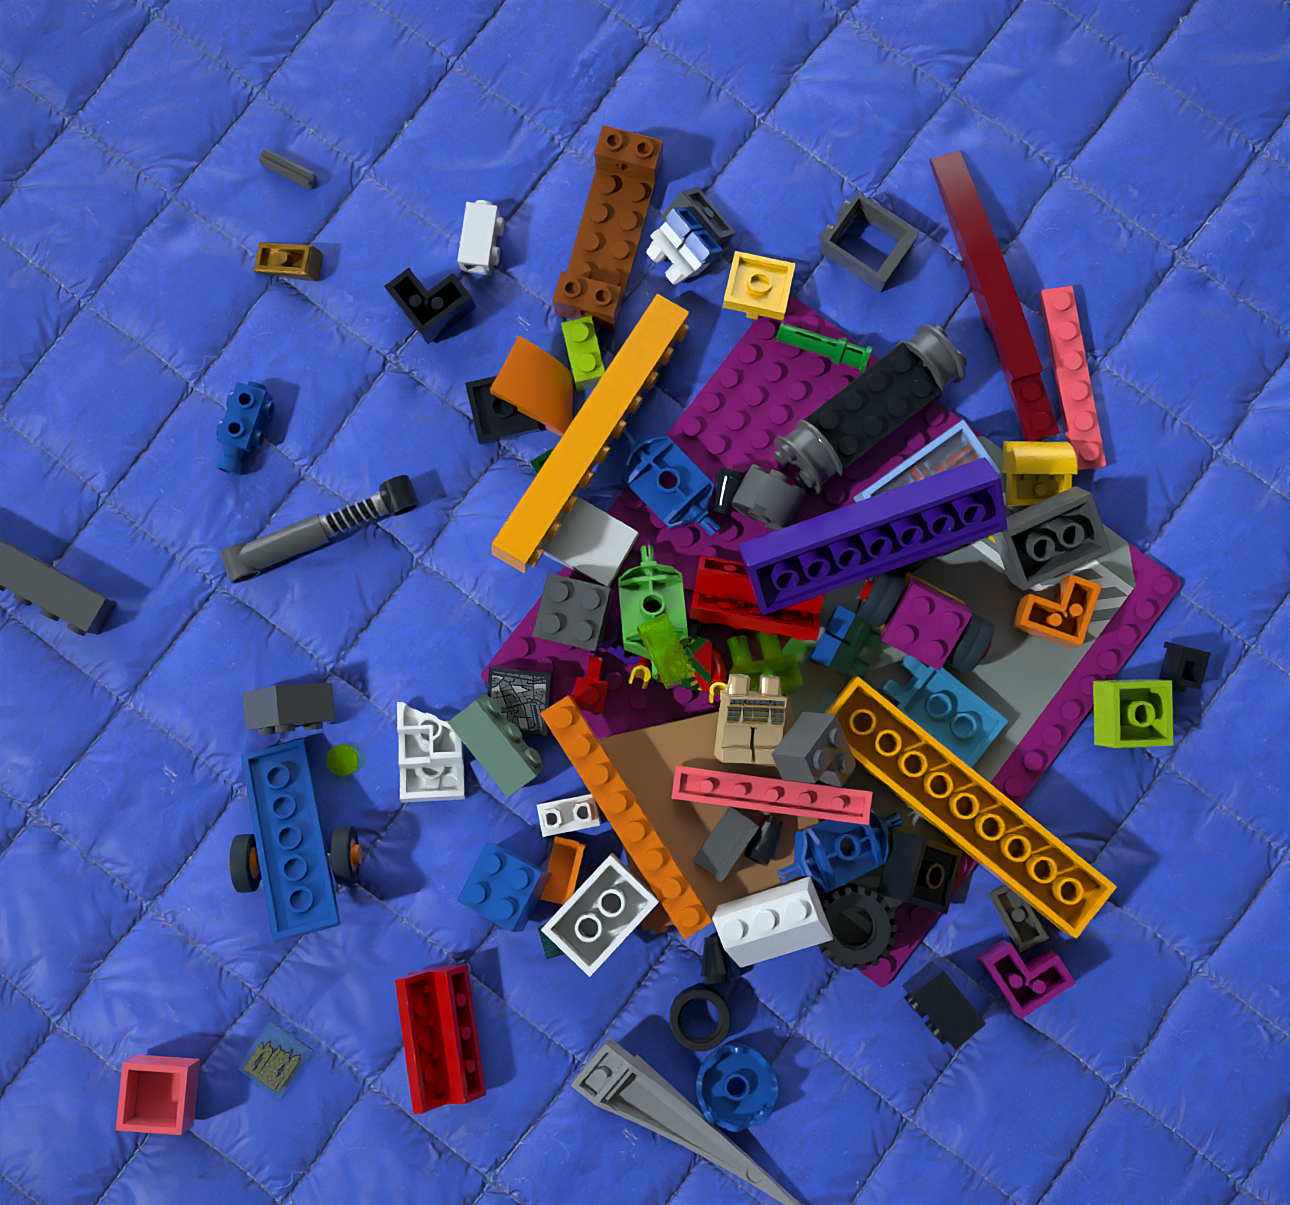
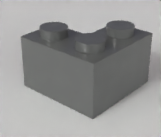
[243,683,335,736]
[771,712,856,787]

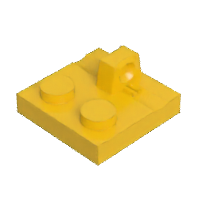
[722,251,795,320]

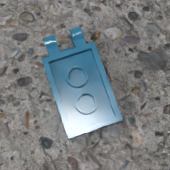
[879,654,1008,768]

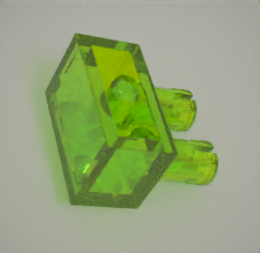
[727,632,803,696]

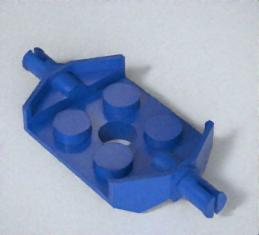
[617,429,721,537]
[777,809,903,893]

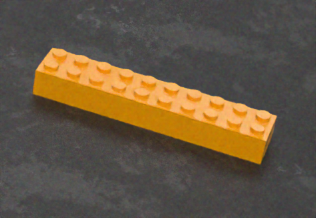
[825,676,1117,939]

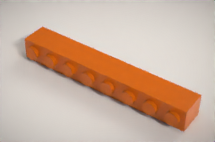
[540,695,713,940]

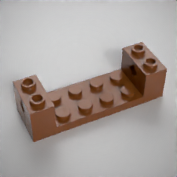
[553,125,663,331]

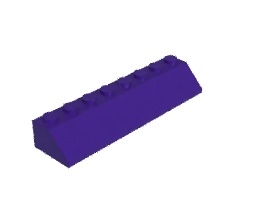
[738,457,1008,616]

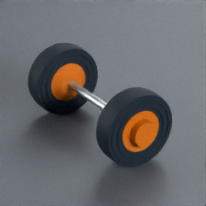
[229,826,362,893]

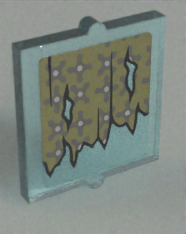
[237,1020,313,1099]

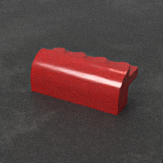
[689,555,825,641]
[395,964,486,1114]

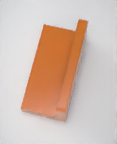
[540,836,587,905]

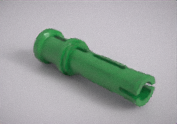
[776,322,873,373]

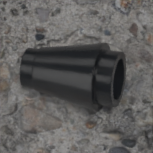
[713,467,745,515]
[744,814,783,867]
[701,936,733,985]

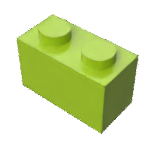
[561,316,605,392]

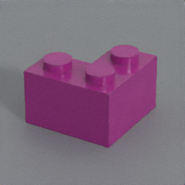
[976,939,1076,1019]

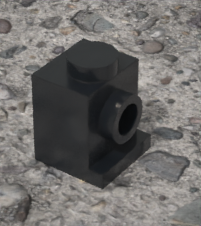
[1159,641,1211,693]

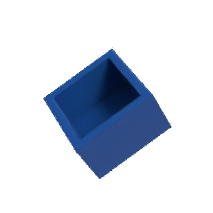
[457,842,552,932]

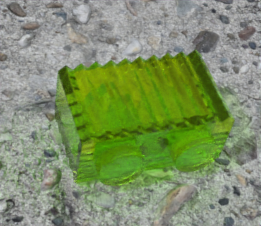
[637,613,695,689]

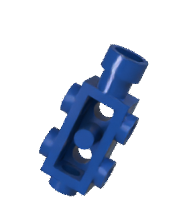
[215,381,275,476]

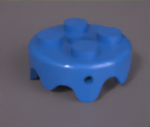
[696,1044,778,1132]

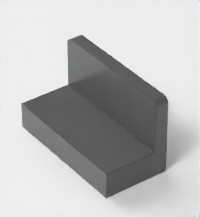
[662,187,736,245]
[693,806,759,883]

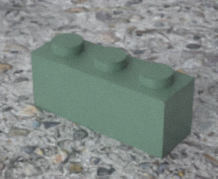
[447,693,544,798]

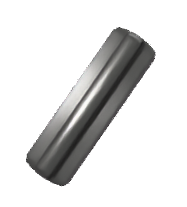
[259,148,317,189]

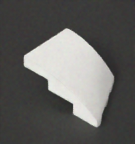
[397,702,465,803]

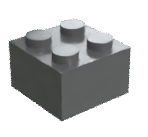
[532,573,615,652]

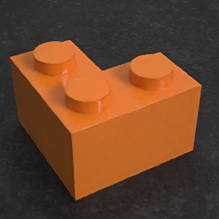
[1011,574,1102,649]

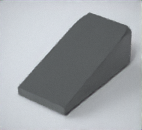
[988,885,1049,955]

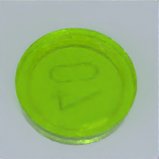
[326,744,359,776]

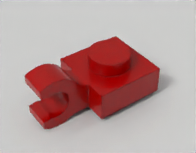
[573,656,609,714]

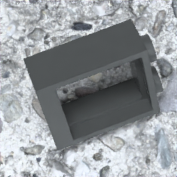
[819,192,920,292]

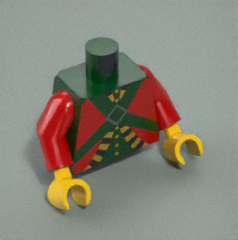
[629,616,727,703]

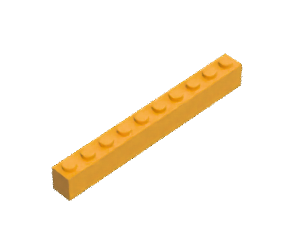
[491,294,690,574]

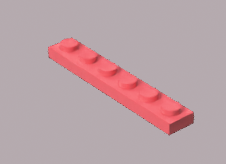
[1039,286,1106,472]
[671,765,873,825]

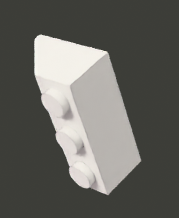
[712,877,834,968]

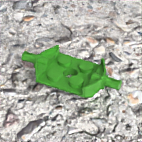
[618,545,689,679]

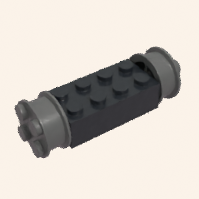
[773,324,967,494]

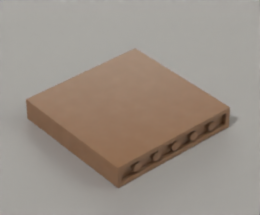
[599,695,827,934]

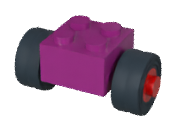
[856,570,995,674]

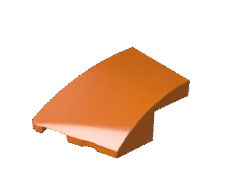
[490,336,573,437]

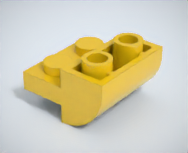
[1002,441,1078,506]

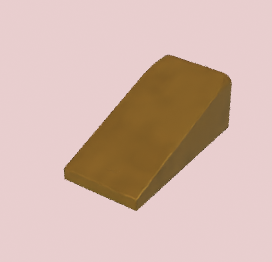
[254,242,323,281]

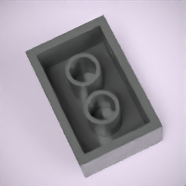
[992,486,1111,590]

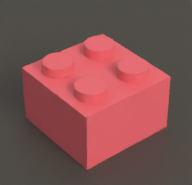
[116,1054,200,1135]

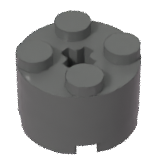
[731,464,808,531]

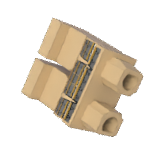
[714,674,787,764]

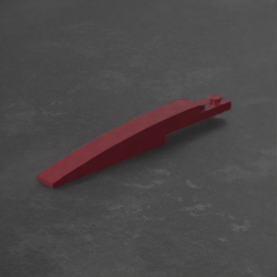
[929,150,1060,442]

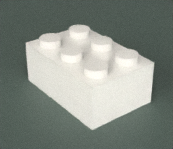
[541,853,659,977]

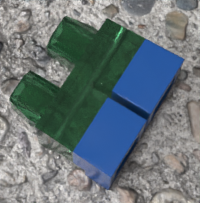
[808,605,883,679]

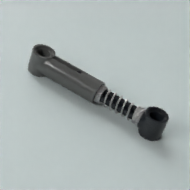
[219,475,420,584]

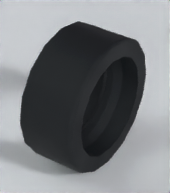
[670,985,731,1052]

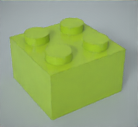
[1093,679,1173,748]

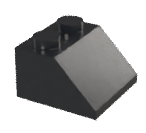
[877,830,964,914]

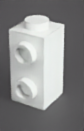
[457,200,504,276]

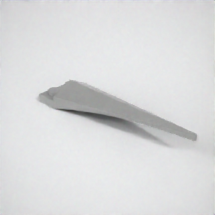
[570,1037,802,1205]

